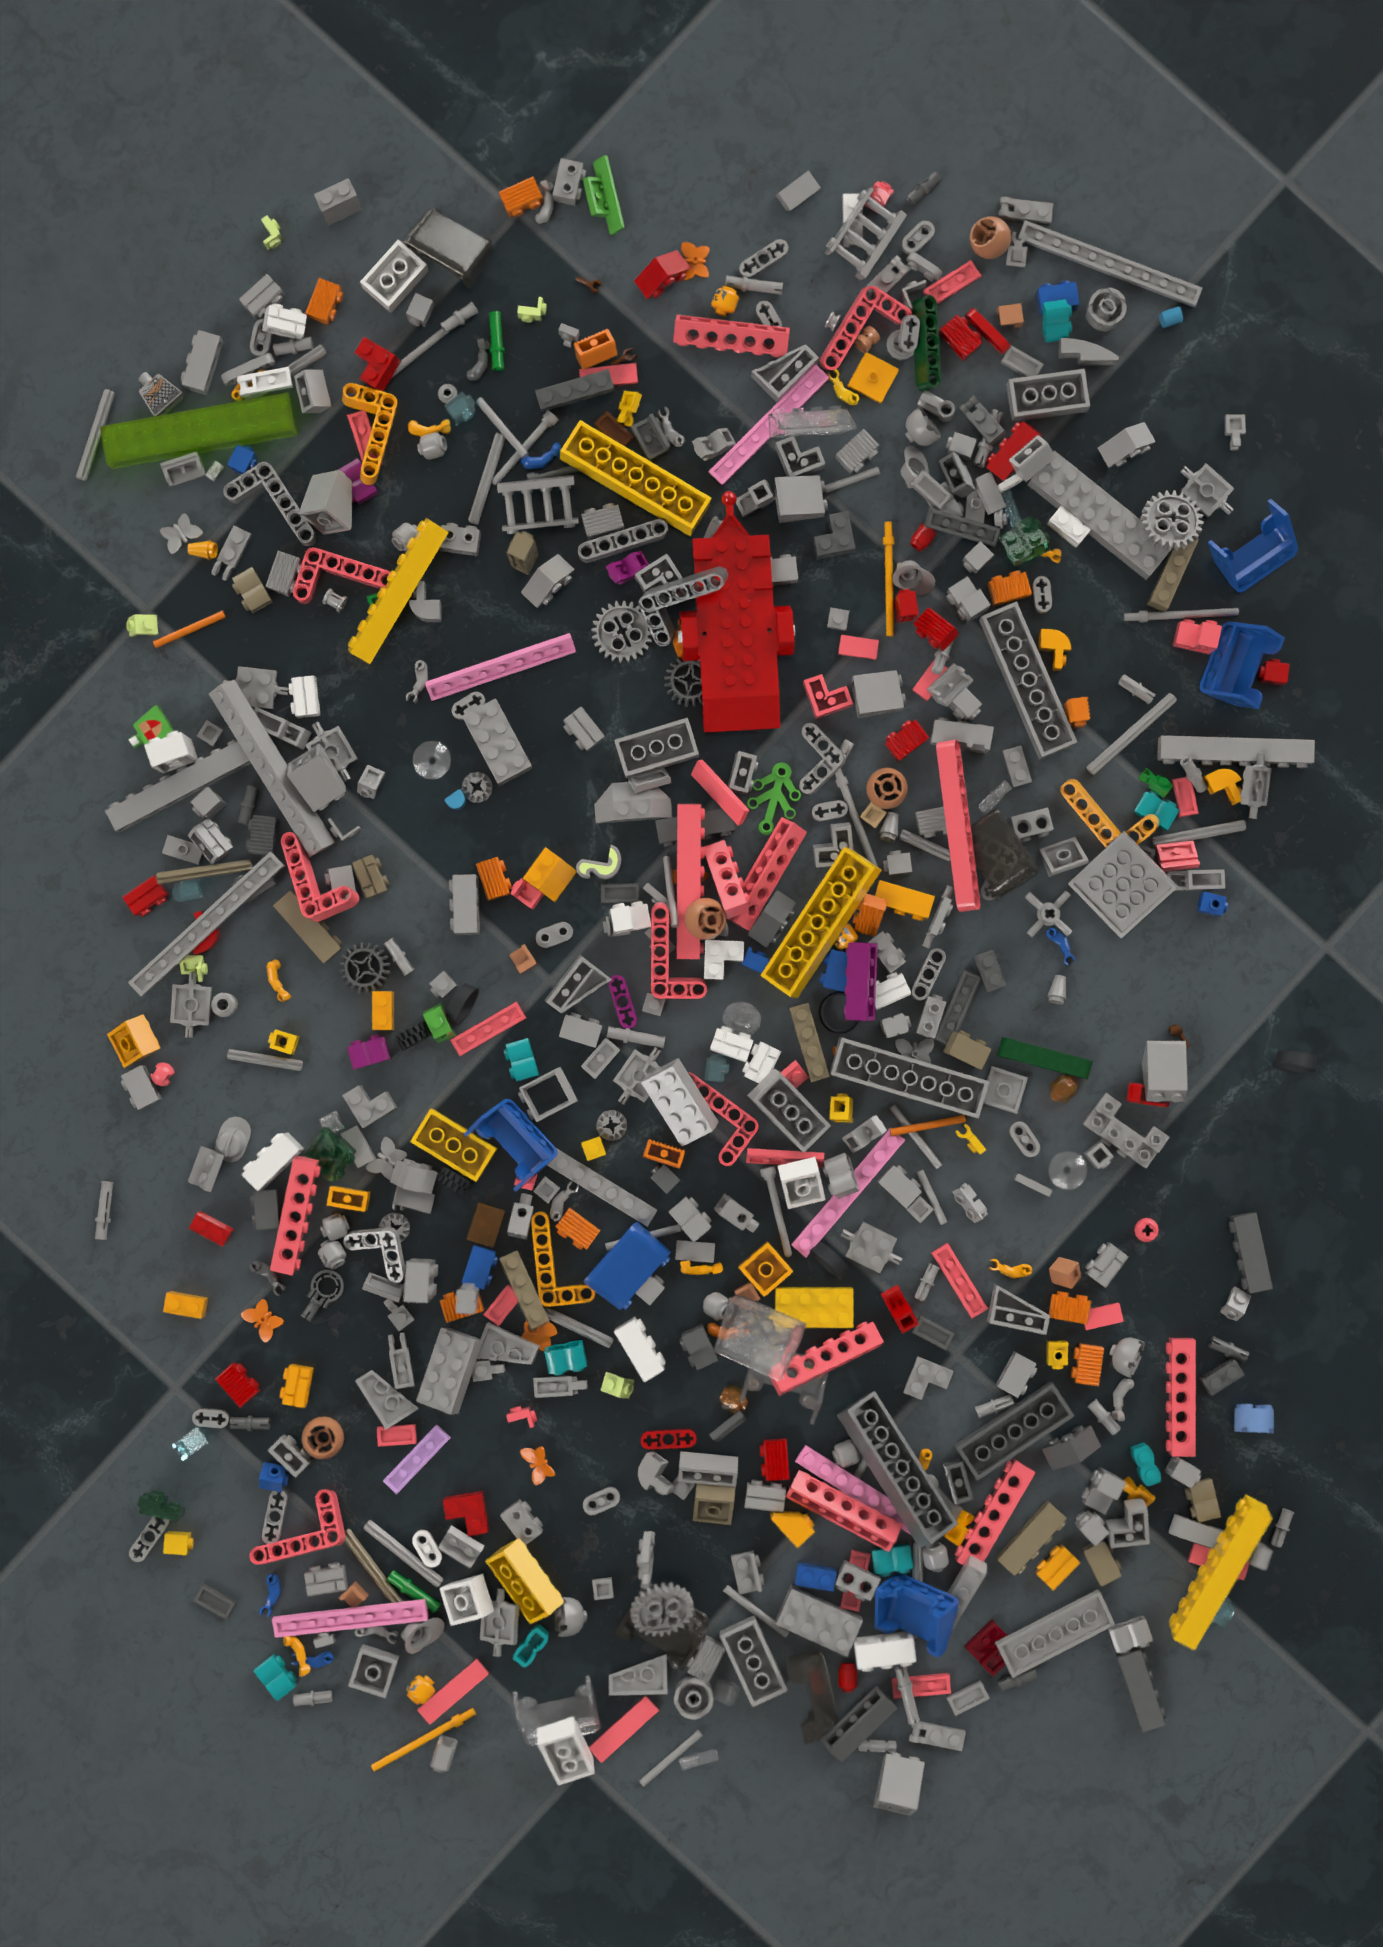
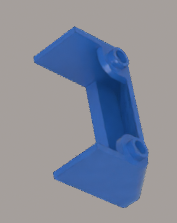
[1208,499,1298,592]
[464,1099,558,1192]

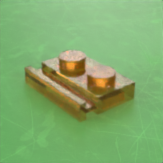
[467,1202,505,1248]

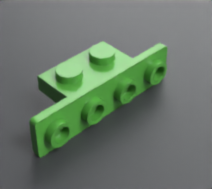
[583,155,624,235]

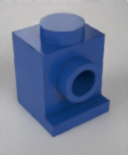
[742,947,770,974]

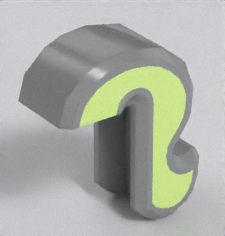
[576,845,622,880]

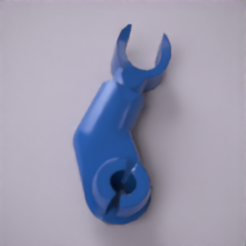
[521,442,561,469]
[1046,927,1075,966]
[259,1574,281,1617]
[291,1651,334,1668]

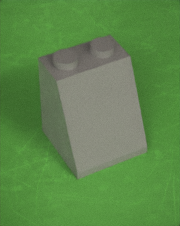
[298,470,352,535]
[774,475,828,523]
[850,670,906,719]
[287,743,346,812]
[1142,1041,1188,1102]
[873,1752,925,1816]

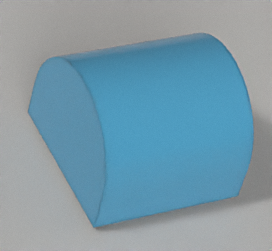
[1158,306,1183,328]
[445,790,466,810]

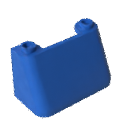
[583,1222,671,1310]
[874,1574,958,1658]

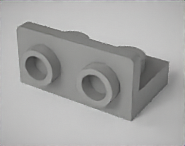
[188,1146,224,1192]
[438,1525,484,1568]
[731,1550,765,1595]

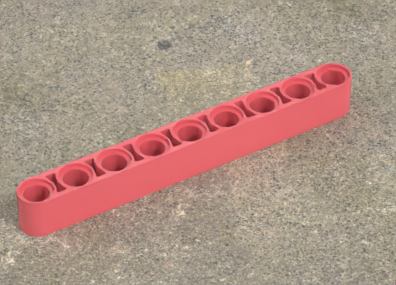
[936,739,980,912]

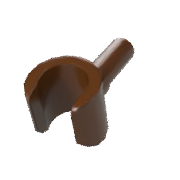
[575,276,602,293]
[611,348,638,366]
[1169,1024,1191,1048]

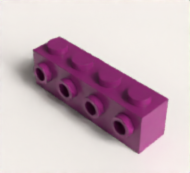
[844,942,878,1021]

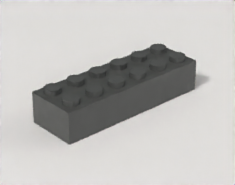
[954,1381,1074,1481]

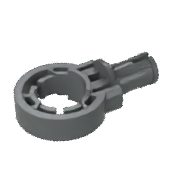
[300,1270,344,1322]

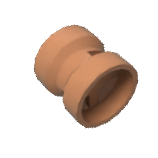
[854,326,880,353]

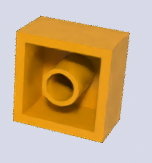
[738,1241,793,1297]

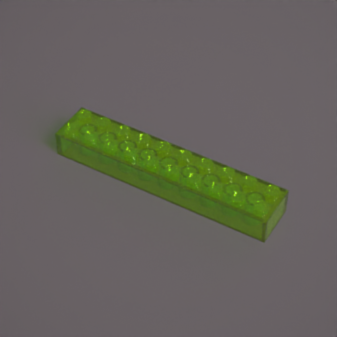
[100,392,298,469]

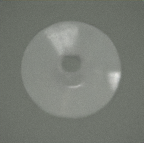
[413,741,451,779]
[723,1002,761,1035]
[1049,1151,1087,1190]

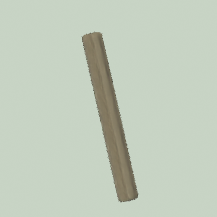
[156,859,252,884]
[344,1529,404,1603]

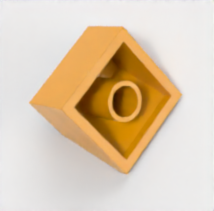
[523,847,577,902]
[107,1014,160,1068]
[770,1511,815,1548]

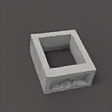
[518,1067,578,1122]

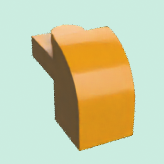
[1038,629,1071,671]
[1203,769,1242,805]

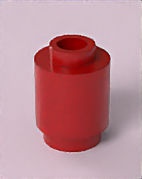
[910,523,937,552]
[838,1662,858,1692]

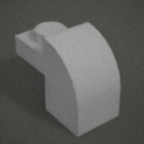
[692,428,736,461]
[736,479,776,517]
[409,581,442,622]
[842,1115,887,1153]
[638,1451,676,1495]

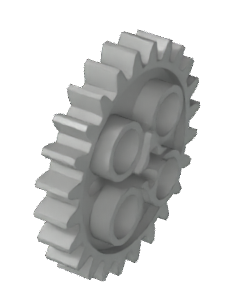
[1140,490,1204,551]
[591,601,652,663]
[630,1583,694,1637]

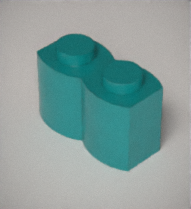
[1042,299,1072,342]
[1133,790,1179,831]
[504,1038,539,1082]
[544,1340,587,1376]
[1130,1442,1161,1487]
[871,1543,913,1577]
[513,1624,549,1667]
[254,1653,297,1701]

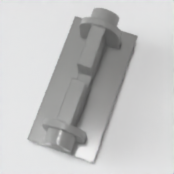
[952,1182,988,1223]

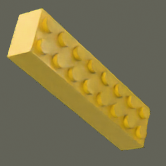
[560,420,711,536]
[760,847,882,998]
[1169,1494,1272,1650]

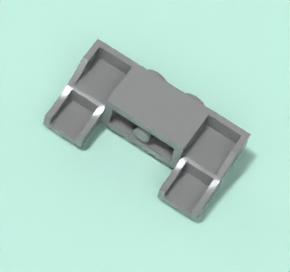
[1082,1093,1169,1168]

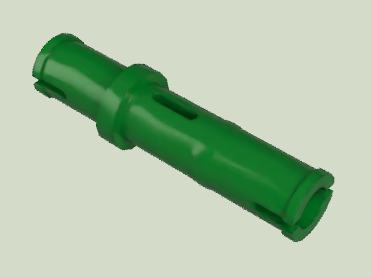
[489,311,505,371]
[387,1570,441,1614]

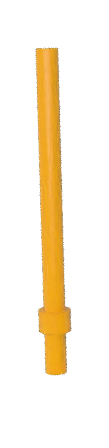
[883,521,894,637]
[371,1708,476,1772]

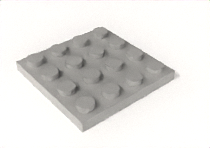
[1068,831,1178,939]

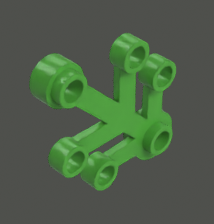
[747,763,801,835]

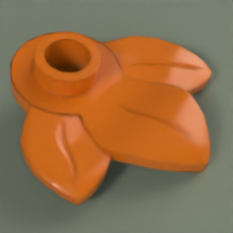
[521,1321,558,1351]

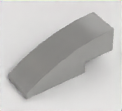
[1058,338,1119,365]
[254,707,311,750]
[1165,869,1225,891]

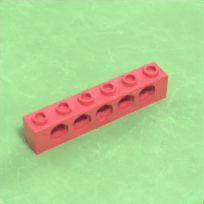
[673,315,790,358]
[726,817,807,932]
[270,1155,321,1275]
[768,1322,884,1396]
[1166,1338,1196,1457]
[954,1458,1036,1565]
[785,1470,902,1552]

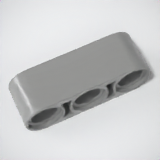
[911,948,946,1001]

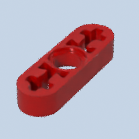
[965,308,1011,354]
[640,1429,696,1449]

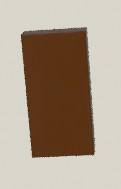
[594,411,634,447]

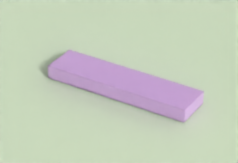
[383,1424,451,1494]

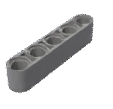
[578,519,668,563]

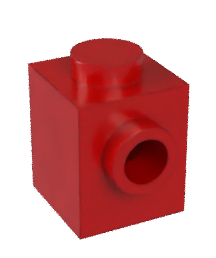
[1258,659,1289,686]

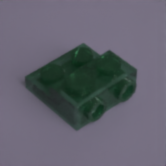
[998,515,1050,566]
[303,1126,357,1181]
[137,1490,186,1522]

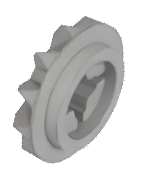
[887,330,914,361]
[462,772,493,803]
[596,1110,627,1141]
[379,1213,410,1242]

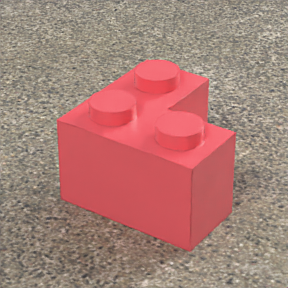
[1173,619,1222,655]
[803,674,853,719]

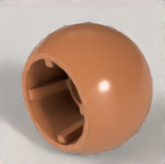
[969,216,1011,259]
[866,768,908,809]
[684,898,726,940]
[302,1417,344,1459]

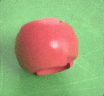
[150,1062,175,1086]
[1134,1218,1159,1242]

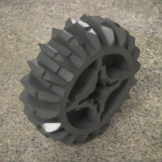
[664,658,702,707]
[339,942,391,994]

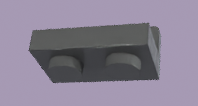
[630,414,671,461]

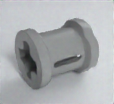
[322,588,347,612]

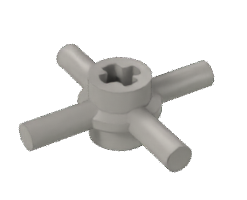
[1025,891,1072,938]

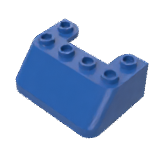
[1200,622,1285,709]

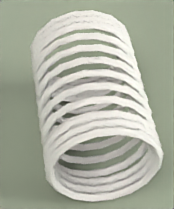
[205,461,224,481]
[839,739,854,758]

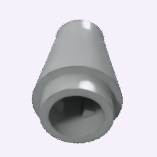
[879,812,899,842]
[1047,975,1066,1004]

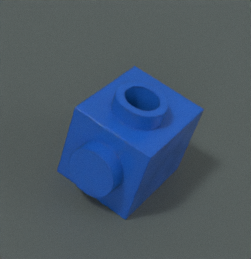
[227,444,258,475]
[1196,892,1228,917]
[259,1462,290,1492]

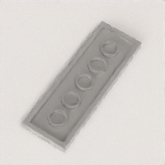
[995,1589,1115,1678]

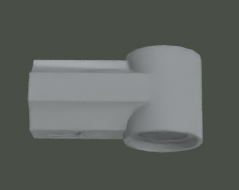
[917,390,955,422]

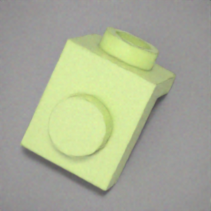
[261,215,283,250]
[518,297,546,322]
[127,614,158,637]
[180,955,208,982]
[601,1372,634,1398]

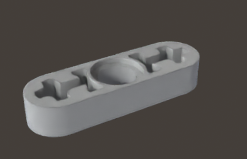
[739,239,788,279]
[221,353,275,386]
[262,1489,288,1544]
[129,1511,171,1562]

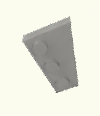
[477,1322,540,1364]
[355,1370,419,1430]
[609,1654,667,1695]

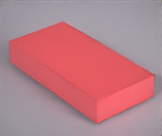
[838,635,879,660]
[912,659,948,701]
[1171,777,1199,818]
[484,1284,518,1327]
[1084,1302,1124,1330]
[377,1424,417,1447]

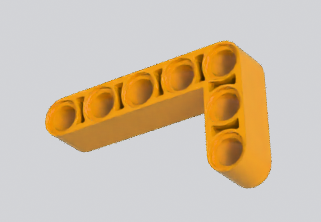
[342,383,397,485]
[1061,779,1159,848]
[531,1211,596,1307]

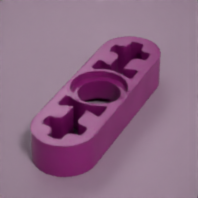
[608,975,637,1029]

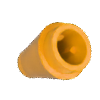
[188,540,218,560]

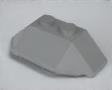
[594,782,672,824]

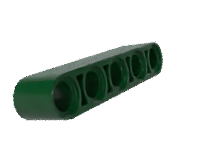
[912,295,941,392]
[997,1037,1093,1080]

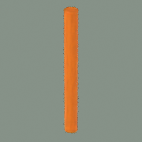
[153,611,226,648]
[890,1115,966,1136]

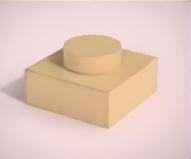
[859,802,886,829]

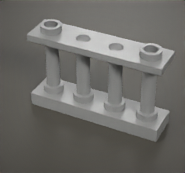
[825,187,907,280]
[497,475,579,534]

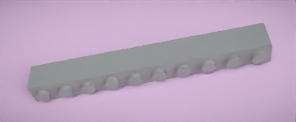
[209,680,335,857]

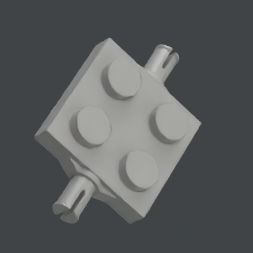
[1179,464,1234,518]
[223,666,289,709]
[305,722,358,782]
[1240,753,1272,819]
[922,885,954,948]
[170,972,212,1038]
[613,1047,662,1105]
[840,1221,902,1273]
[637,1531,655,1589]
[480,1588,519,1657]

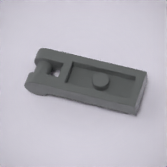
[959,395,1006,446]

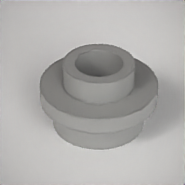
[438,384,457,403]
[994,509,1008,529]

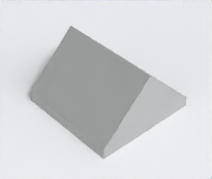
[1039,837,1089,877]

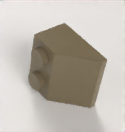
[693,1484,735,1525]

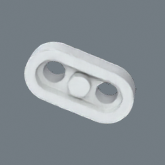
[412,1530,442,1567]

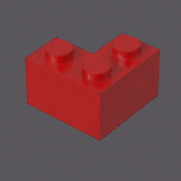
[634,250,691,299]
[354,337,401,391]
[443,1491,489,1536]

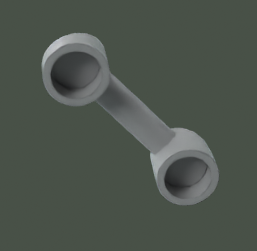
[928,1474,963,1520]

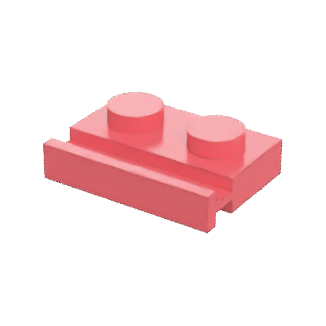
[1155,841,1200,872]

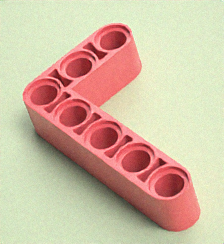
[820,286,912,370]
[293,548,390,604]
[281,832,359,922]
[651,902,707,999]
[688,1072,759,1166]
[250,1490,345,1565]

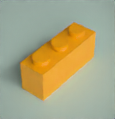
[874,880,935,922]

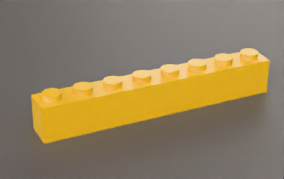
[348,518,449,664]

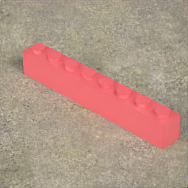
[676,804,705,959]

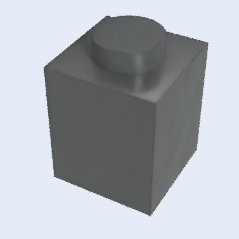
[650,1164,680,1194]

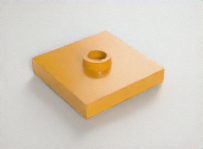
[848,352,899,404]

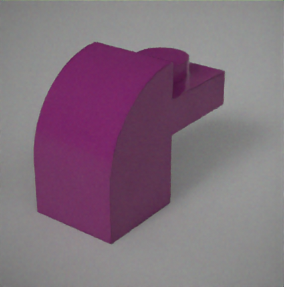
[606,551,649,585]

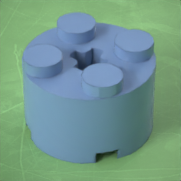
[1234,1404,1274,1433]

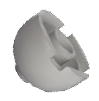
[905,407,941,446]
[1110,1337,1145,1378]
[554,1597,587,1637]

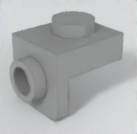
[1220,1286,1251,1321]

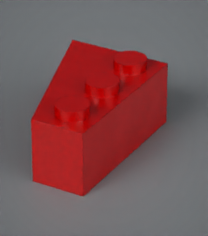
[986,421,1043,481]

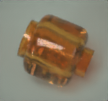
[1049,1075,1079,1103]
[719,1385,749,1414]

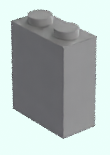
[314,178,362,226]

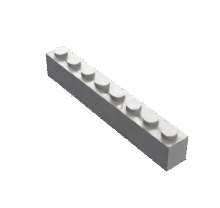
[1158,736,1315,768]
[105,739,252,833]

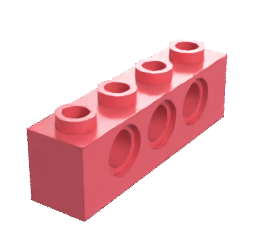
[704,840,751,919]

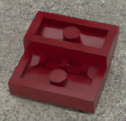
[964,1619,1008,1677]

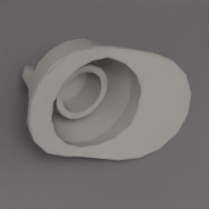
[900,446,929,488]
[893,560,935,596]
[215,1117,251,1162]
[400,1618,444,1654]

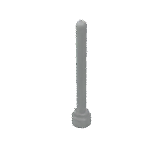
[492,410,559,485]
[760,1166,792,1257]

